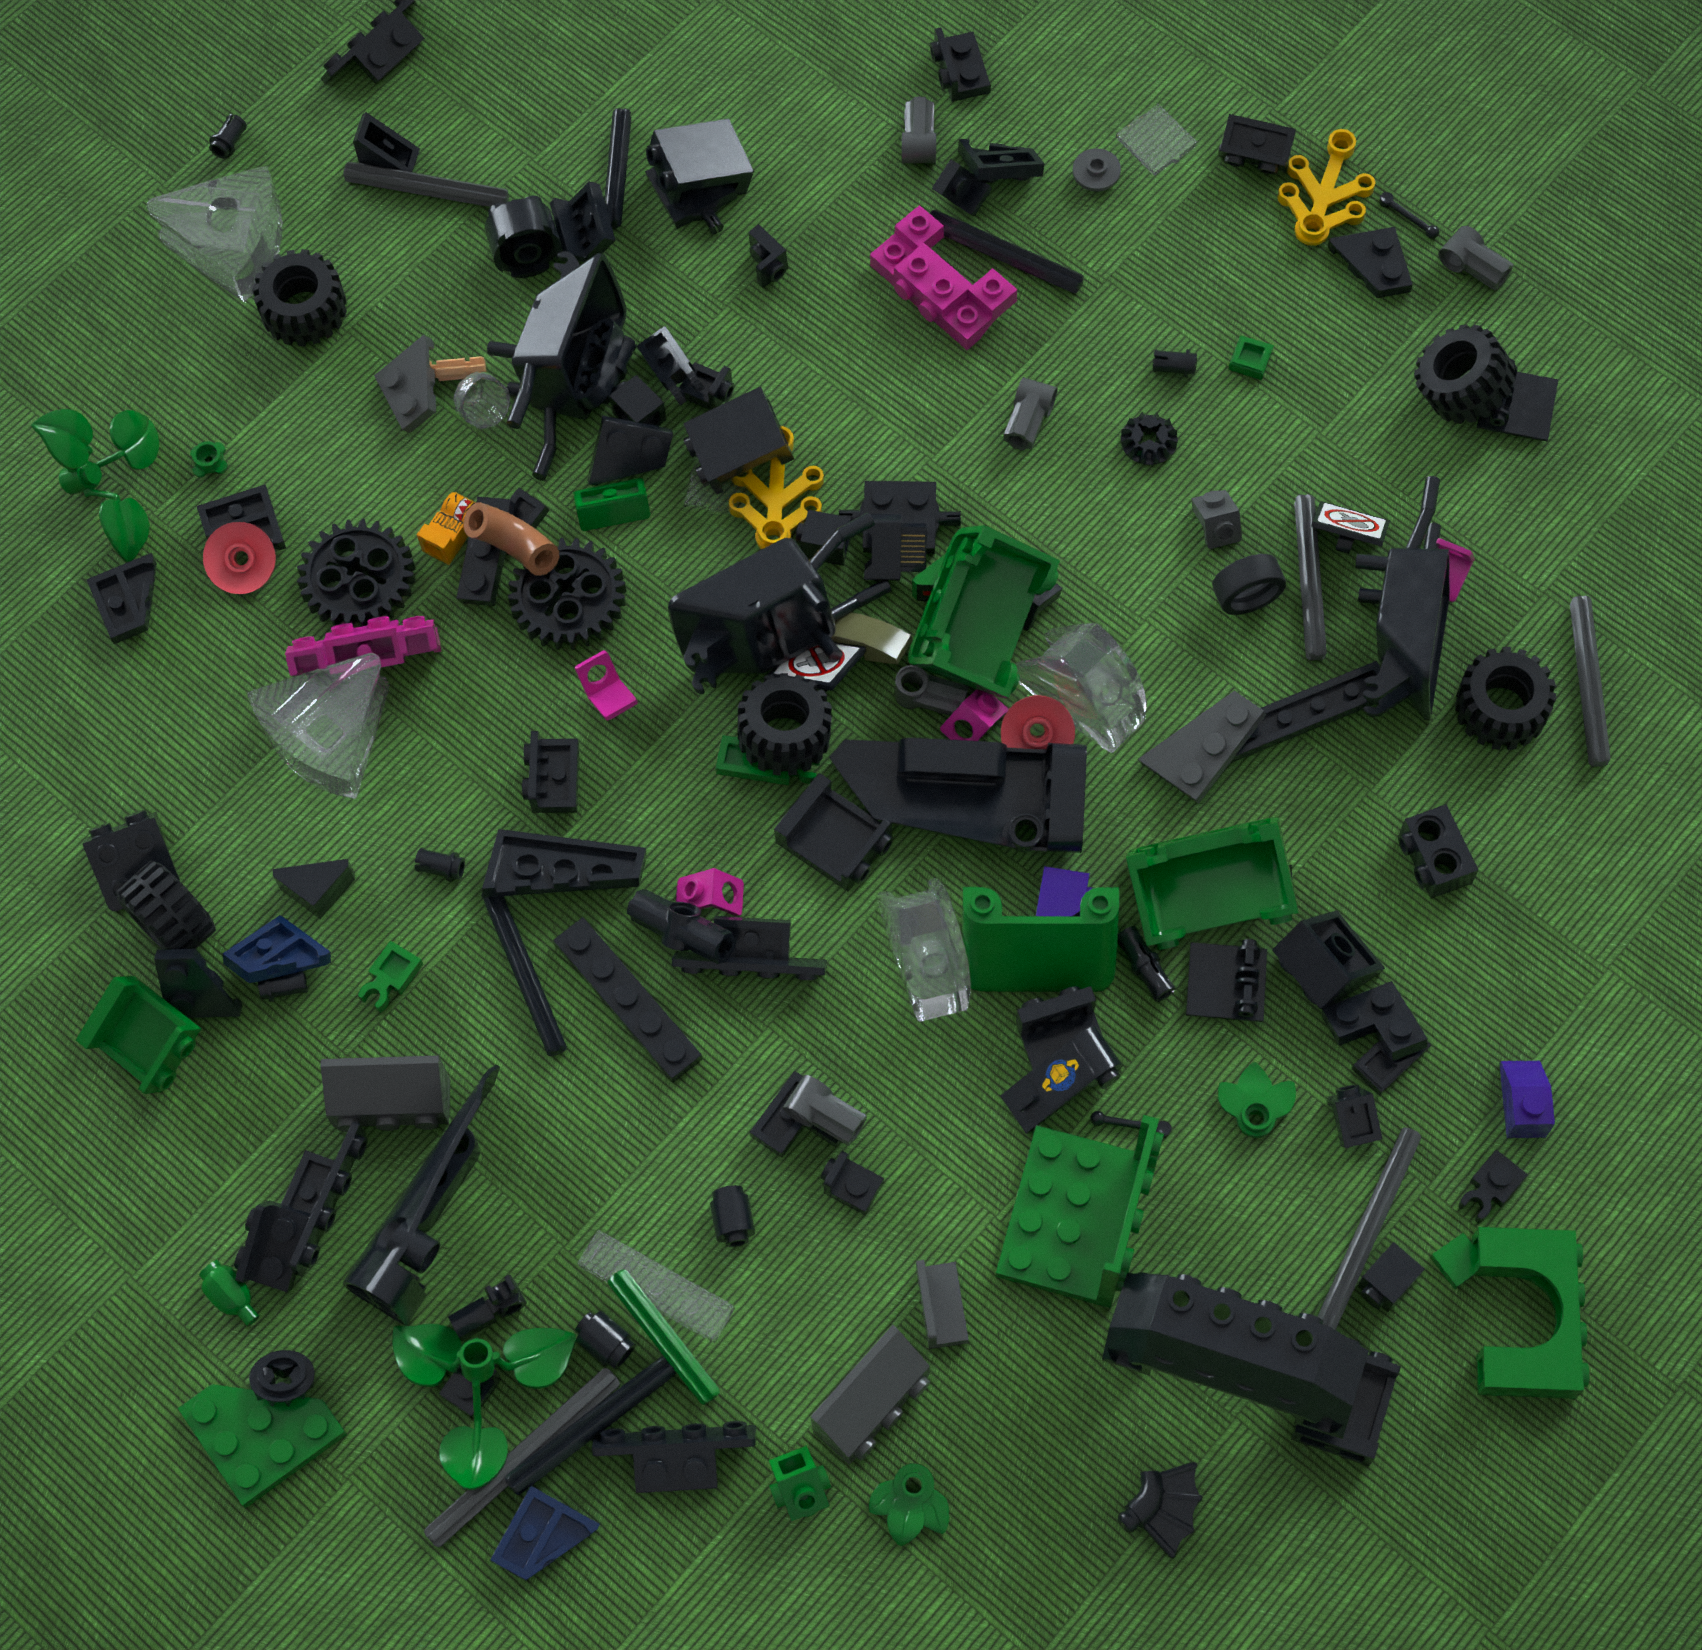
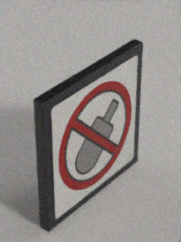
[1311,501,1390,554]
[767,642,867,692]

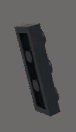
[456,496,516,606]

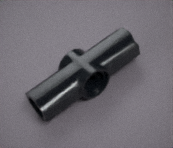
[627,889,736,964]

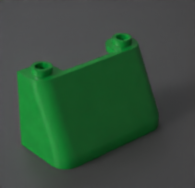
[908,525,1060,698]
[1126,817,1299,950]
[962,887,1119,992]

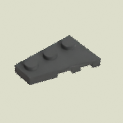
[1138,691,1266,804]

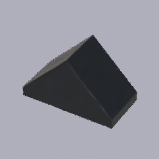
[353,112,420,172]
[272,859,355,919]

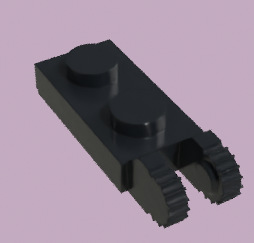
[637,326,705,406]

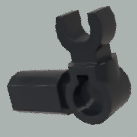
[448,1275,527,1341]

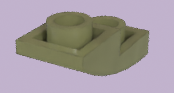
[831,612,913,665]

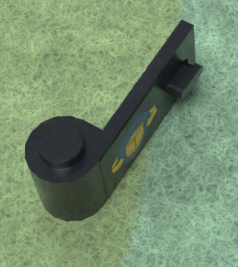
[1000,1026,1123,1134]

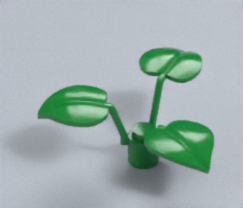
[31,409,159,563]
[392,1324,576,1490]

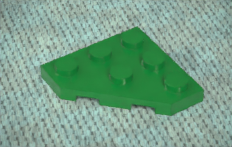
[177,1384,347,1508]

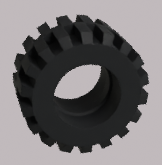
[252,249,347,346]
[1414,324,1515,424]
[1455,647,1556,750]
[738,673,832,776]
[116,860,216,949]

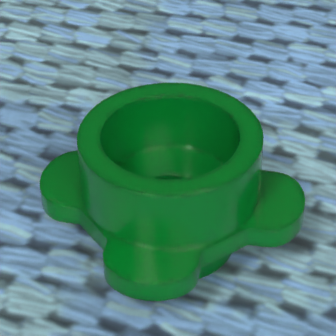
[190,441,228,478]

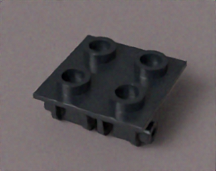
[1476,358,1559,442]
[1186,939,1267,1022]

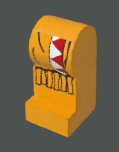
[417,492,476,565]

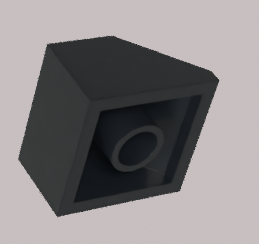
[1272,910,1385,1009]

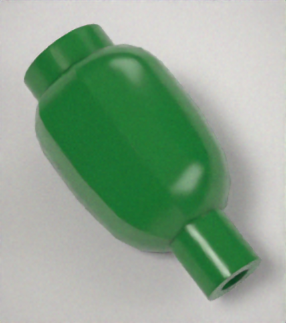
[199,1260,260,1327]

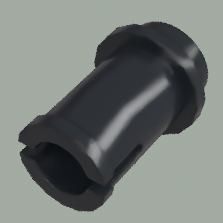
[209,114,247,159]
[1153,349,1197,378]
[414,848,465,882]
[258,971,308,1002]

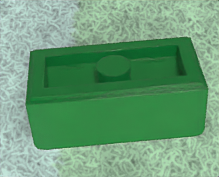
[573,478,651,531]

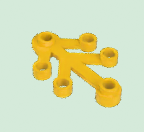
[1277,129,1375,246]
[729,426,824,549]

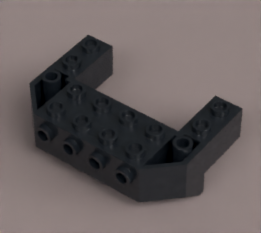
[1102,1272,1369,1439]

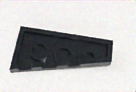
[482,829,647,898]

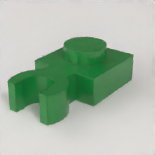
[358,940,423,1013]

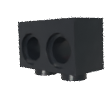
[1398,804,1478,899]

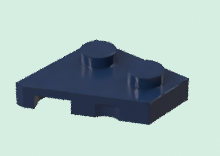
[222,915,331,984]
[490,1486,600,1581]

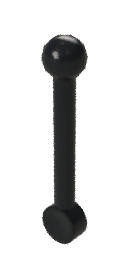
[1379,192,1439,239]
[1090,1111,1172,1138]

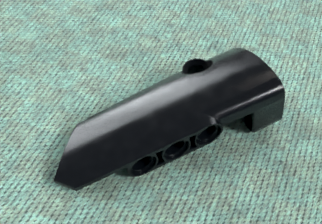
[829,738,1087,853]
[343,1064,500,1326]

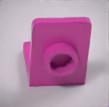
[1436,538,1475,602]
[575,650,638,721]
[940,689,1008,741]
[676,868,744,916]

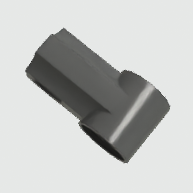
[902,97,936,164]
[1438,226,1514,291]
[1004,377,1058,451]
[894,665,969,716]
[783,1075,867,1146]

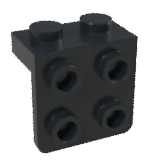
[82,809,180,911]
[1016,986,1103,1070]

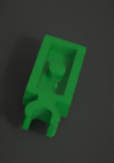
[715,735,820,785]

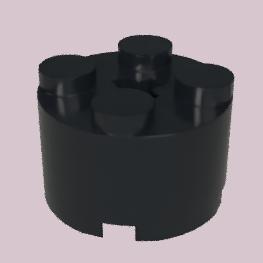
[484,195,562,278]

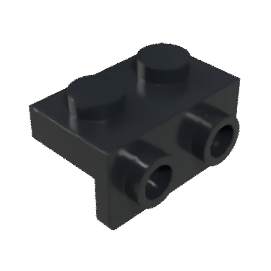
[1218,114,1296,175]
[550,181,616,262]
[522,731,580,813]

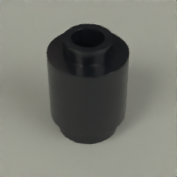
[710,1185,755,1247]
[575,1311,636,1370]

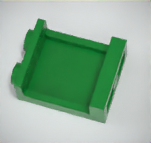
[75,976,201,1094]

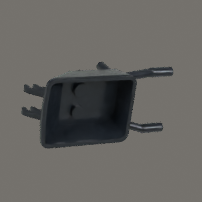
[487,251,627,481]
[1355,476,1450,721]
[668,513,892,694]

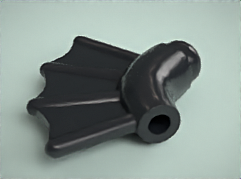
[1118,1462,1203,1559]

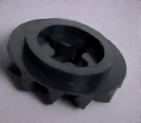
[1121,412,1178,465]
[249,1350,315,1407]

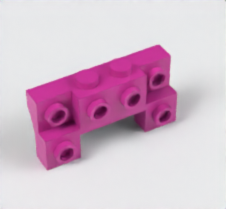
[870,205,1017,350]
[285,616,442,679]

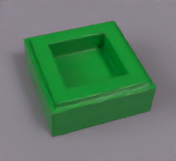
[1228,335,1274,380]
[1430,1232,1479,1289]

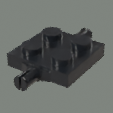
[645,167,737,234]
[839,481,961,554]

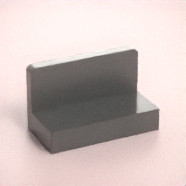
[916,1260,969,1349]

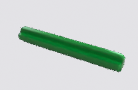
[608,1269,720,1405]

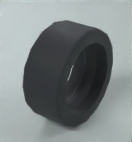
[1212,554,1286,615]

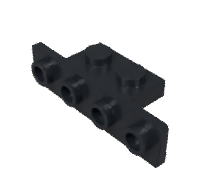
[320,0,425,84]
[672,916,827,980]
[281,1121,368,1277]
[592,1421,756,1493]

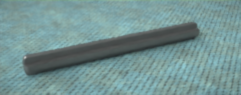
[1317,1127,1421,1330]
[424,1368,620,1548]

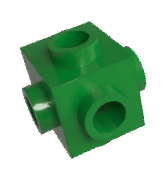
[768,1445,831,1521]

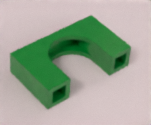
[1472,1227,1589,1399]

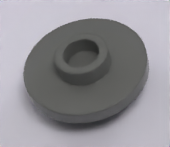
[1073,148,1121,192]

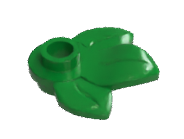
[1218,1062,1296,1138]
[868,1463,949,1546]

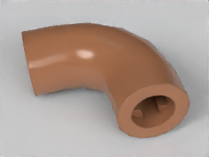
[463,502,559,576]

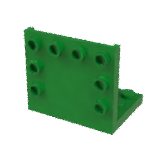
[995,1115,1164,1308]

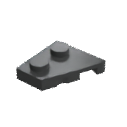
[374,335,436,433]

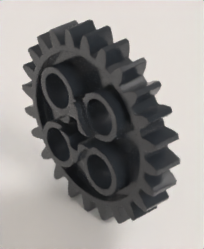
[297,519,416,627]
[508,538,627,650]

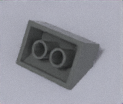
[320,1055,450,1132]
[810,1325,930,1465]

